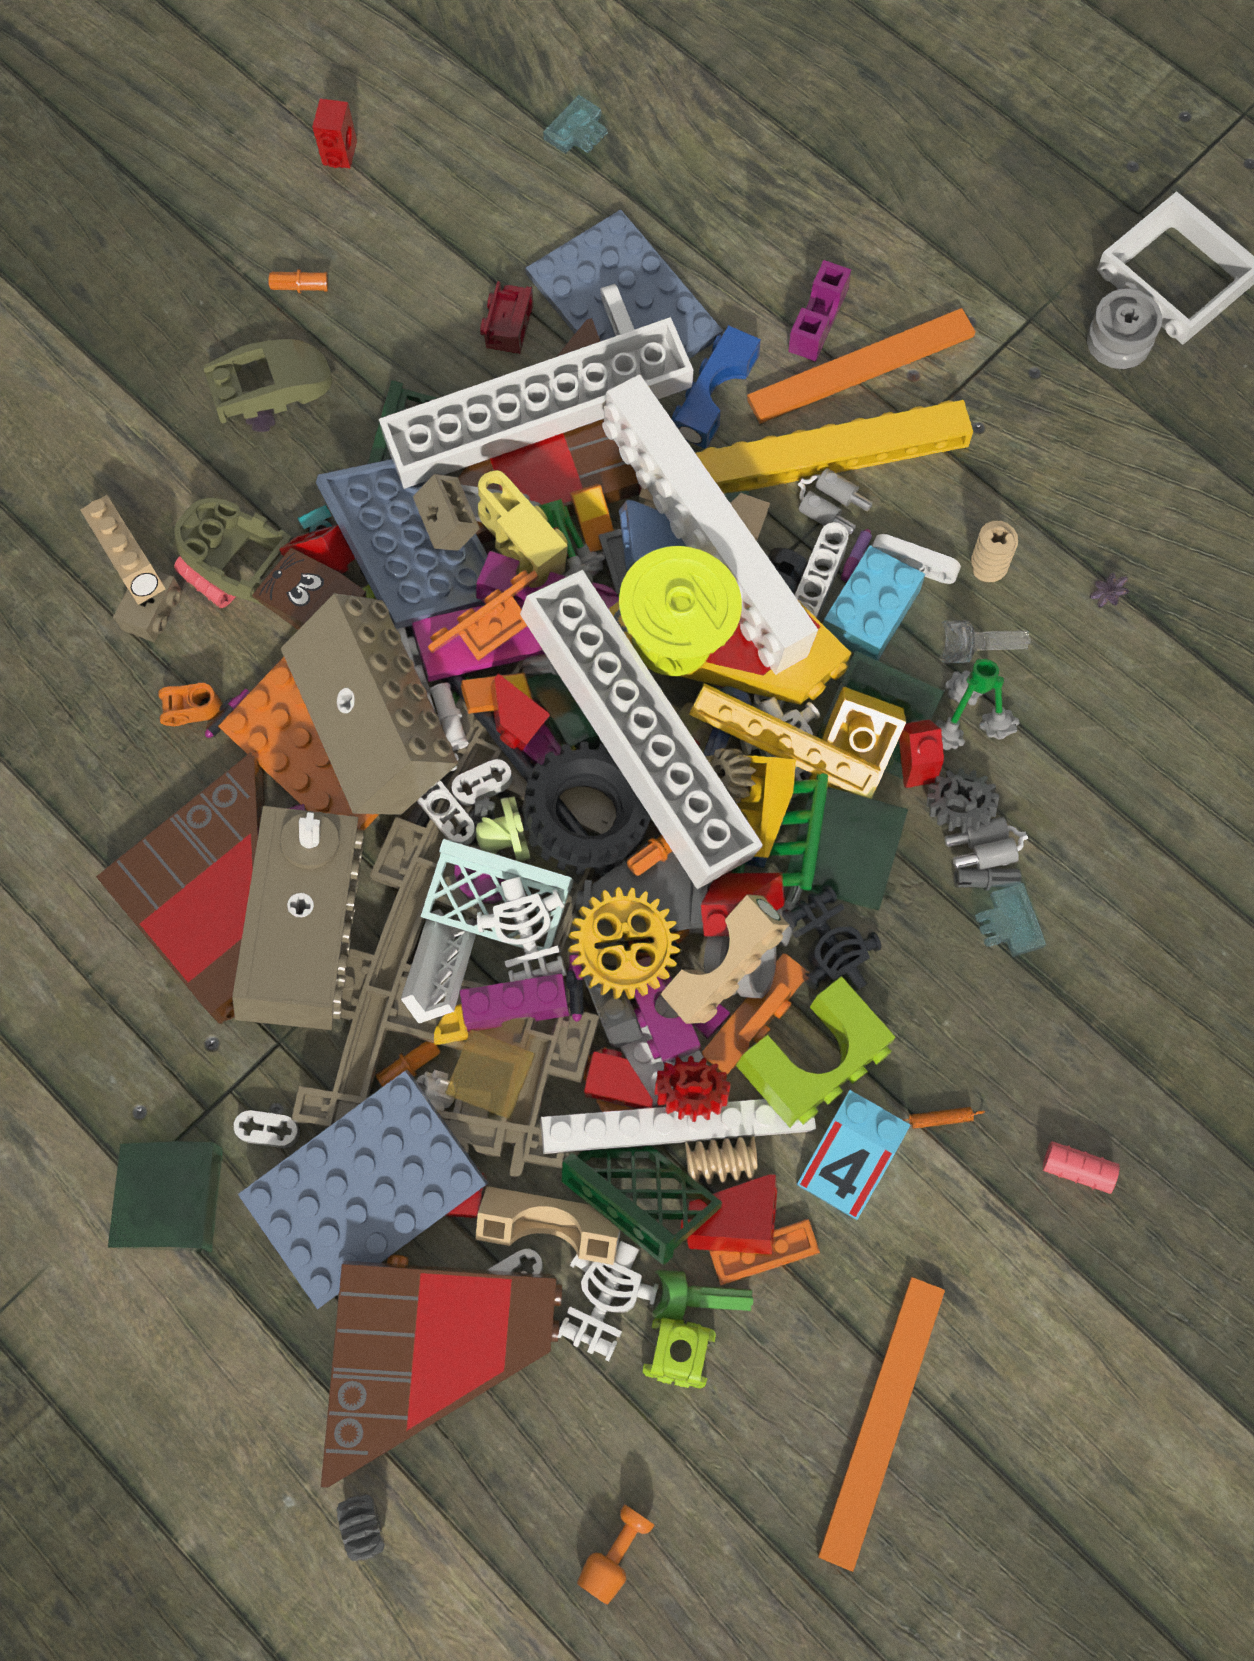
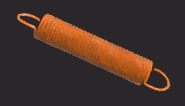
[903,1107,985,1129]

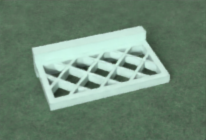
[421,839,574,951]

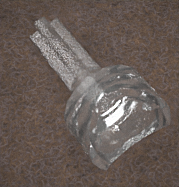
[939,620,1031,663]

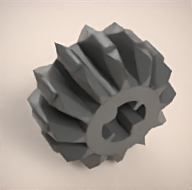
[337,1494,385,1561]

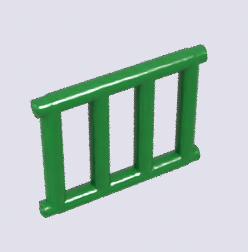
[731,773,829,890]

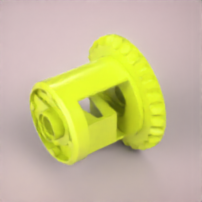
[619,546,742,676]

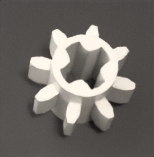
[416,1070,456,1111]

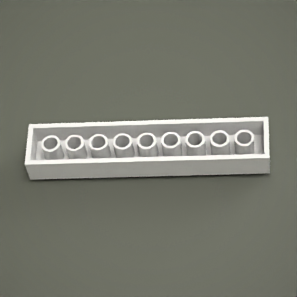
[379,317,694,489]
[602,374,818,675]
[520,570,763,889]

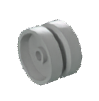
[1087,289,1162,369]
[704,936,777,998]

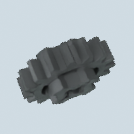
[927,768,999,833]

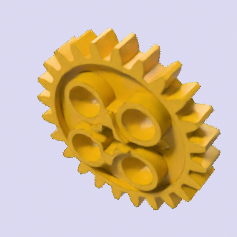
[568,887,680,999]

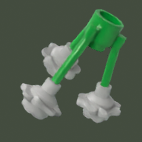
[539,499,606,583]
[935,659,1020,750]

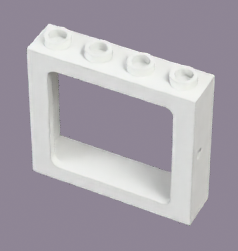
[1097,191,1254,345]

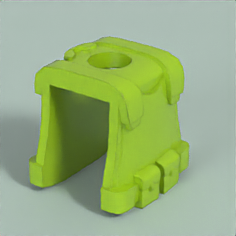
[643,1317,716,1389]

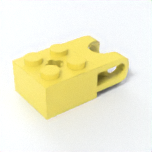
[478,470,568,588]

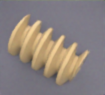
[971,521,1018,582]
[685,1136,757,1185]

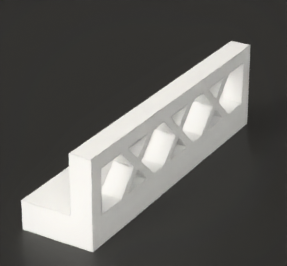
[401,909,477,1023]

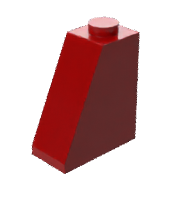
[701,872,785,936]
[681,1175,778,1254]

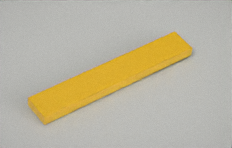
[689,683,881,799]

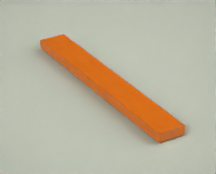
[747,308,975,424]
[818,1277,945,1572]

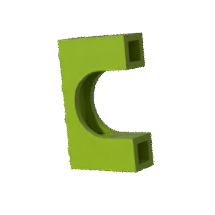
[736,976,896,1128]

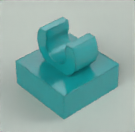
[297,505,332,532]

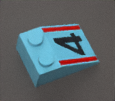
[797,1090,911,1220]

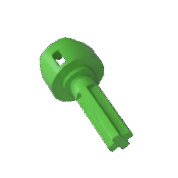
[652,1270,753,1320]

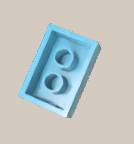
[823,546,925,664]

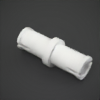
[430,683,469,751]

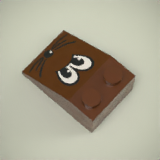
[252,548,367,630]

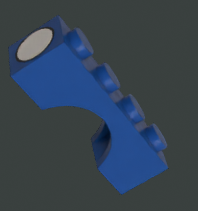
[672,325,761,449]

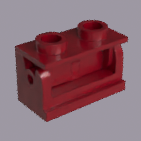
[480,281,534,354]

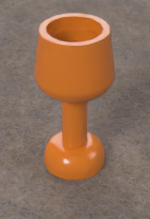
[577,1504,655,1605]

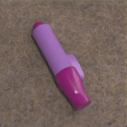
[840,529,872,582]

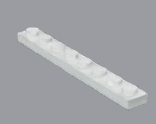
[540,1099,816,1154]

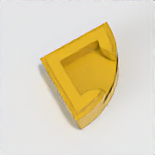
[434,1004,469,1045]

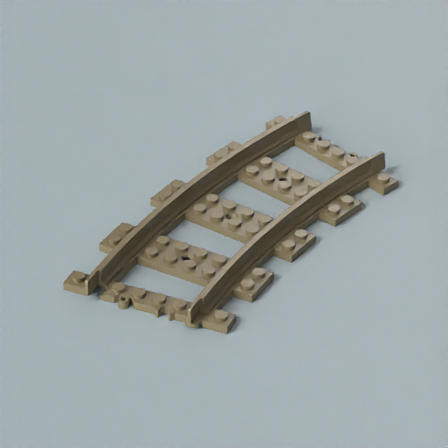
[291,660,731,1179]

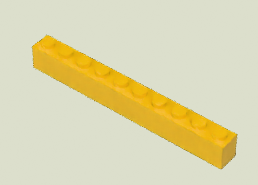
[695,400,973,494]

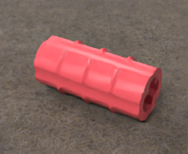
[174,556,236,608]
[1042,1141,1120,1194]

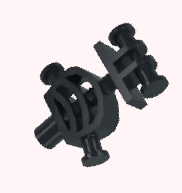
[782,885,881,991]

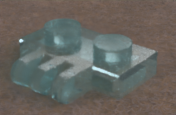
[543,95,608,154]
[975,883,1046,957]

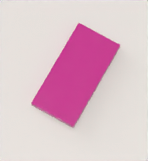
[412,605,545,682]

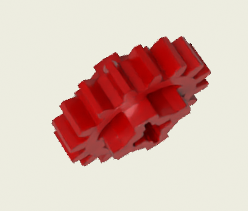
[654,1056,730,1122]

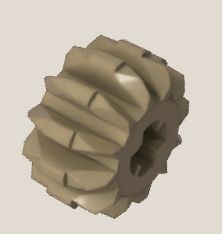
[706,748,756,804]

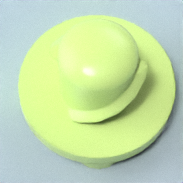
[476,797,531,862]

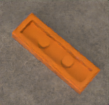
[709,1219,820,1286]

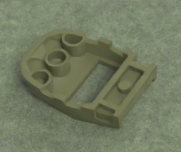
[203,339,332,423]
[174,498,292,606]

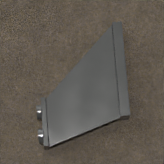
[572,833,708,949]

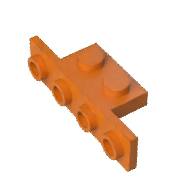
[427,570,539,661]
[702,954,810,1075]

